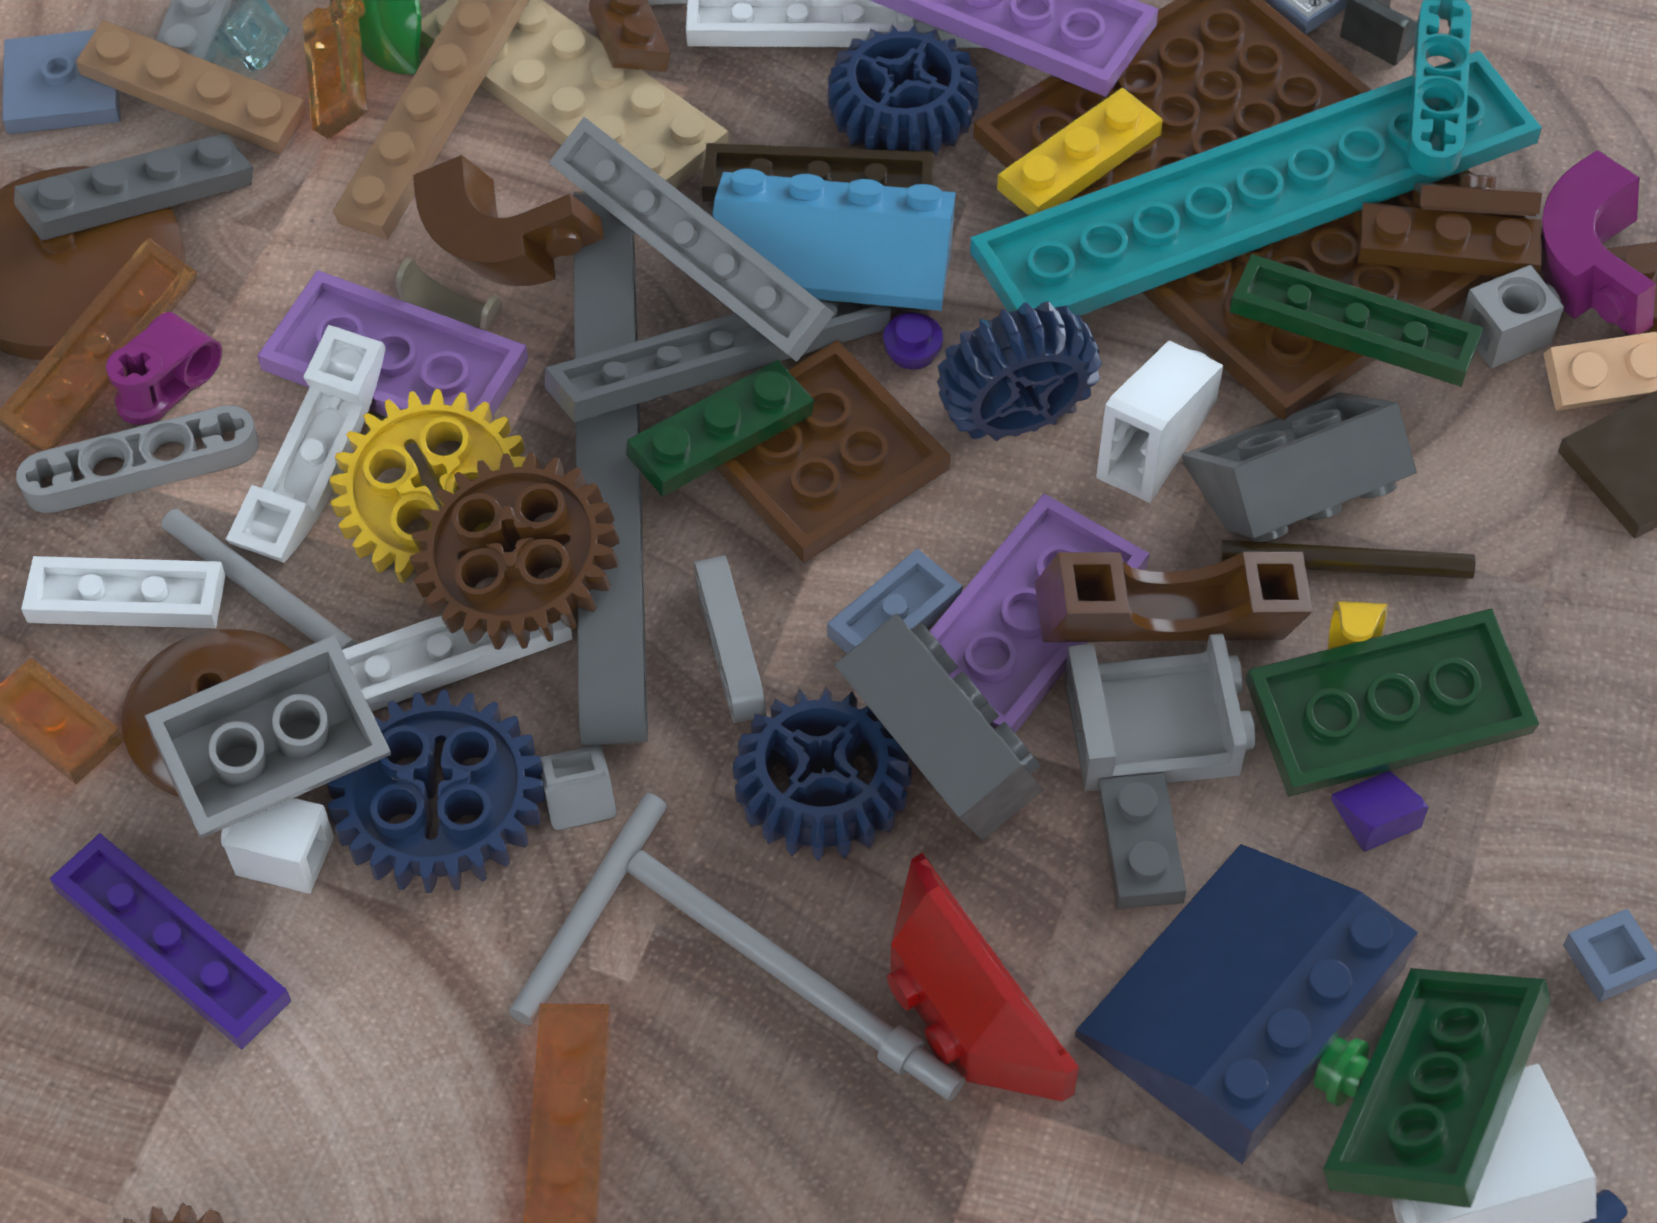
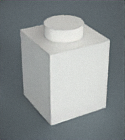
[221,798,334,894]

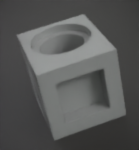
[1461,265,1564,369]

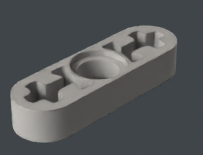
[693,555,766,723]

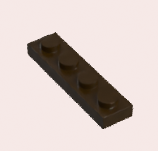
[702,143,935,202]

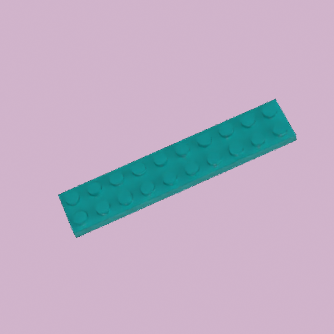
[970,50,1542,316]

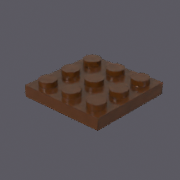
[716,340,950,563]

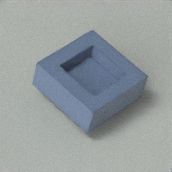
[1563,909,1657,1002]

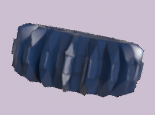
[828,24,979,156]
[936,301,1102,441]
[733,687,912,861]

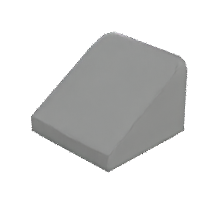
[540,745,617,830]

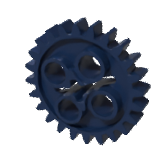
[327,690,545,893]

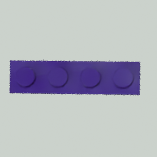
[49,833,291,1050]

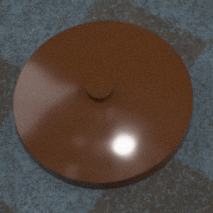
[0,166,185,361]

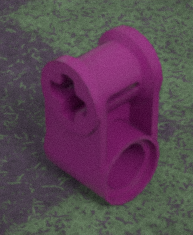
[106,312,222,425]

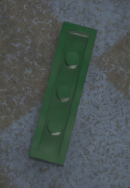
[1230,254,1484,387]

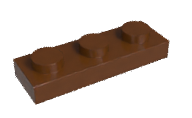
[1357,203,1541,277]

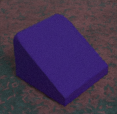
[1331,770,1428,852]

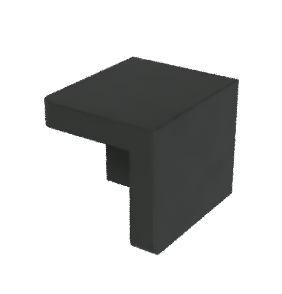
[1340,0,1417,66]

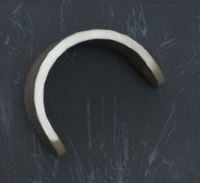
[396,258,502,331]

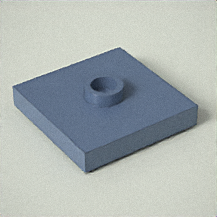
[2,30,120,134]

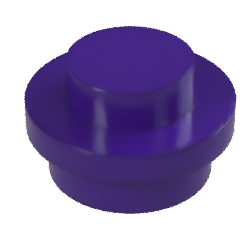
[884,313,943,370]

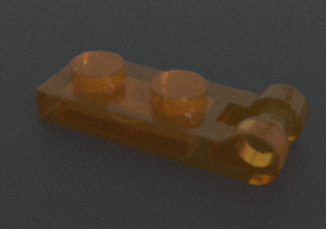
[302,0,368,139]

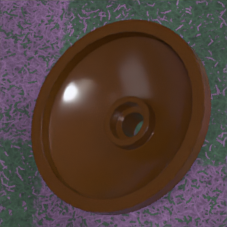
[121,629,294,797]

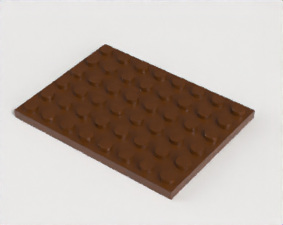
[973,0,1542,421]

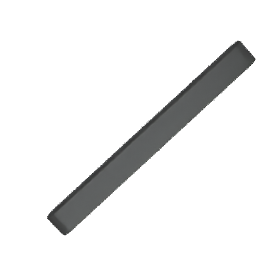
[573,191,648,746]

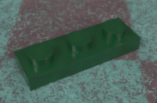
[626,360,814,497]

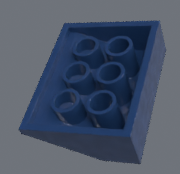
[1075,844,1418,1164]

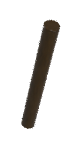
[1220,540,1476,579]

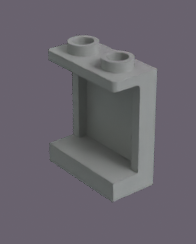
[1064,633,1255,791]

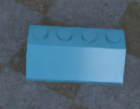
[712,169,956,311]

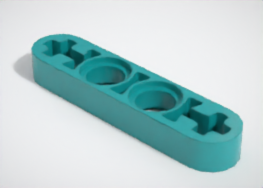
[1407,0,1472,178]

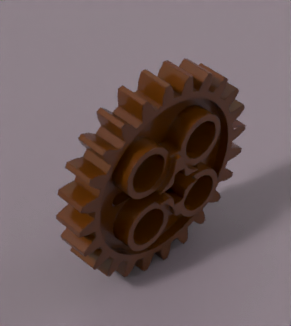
[410,452,620,650]

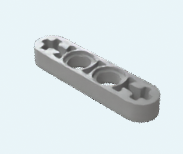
[16,405,259,513]

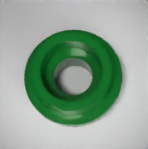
[1314,1037,1370,1107]

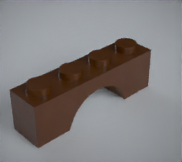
[1035,552,1313,642]

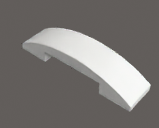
[226,325,386,563]

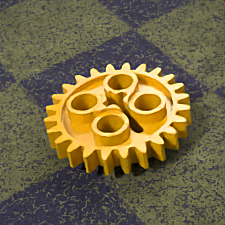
[330,389,526,583]

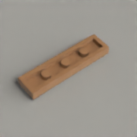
[76,19,306,155]

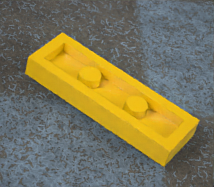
[997,88,1163,216]

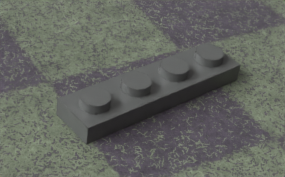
[14,133,253,241]

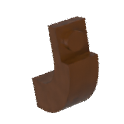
[413,155,604,287]

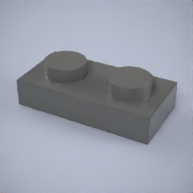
[1097,773,1187,909]

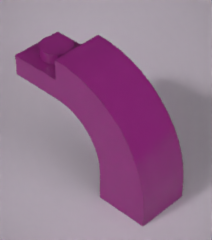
[1541,150,1656,335]

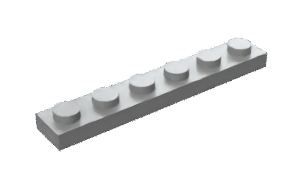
[548,117,835,361]

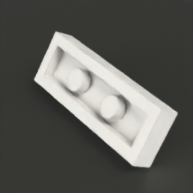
[21,556,226,628]

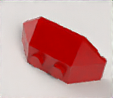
[886,852,1079,1102]

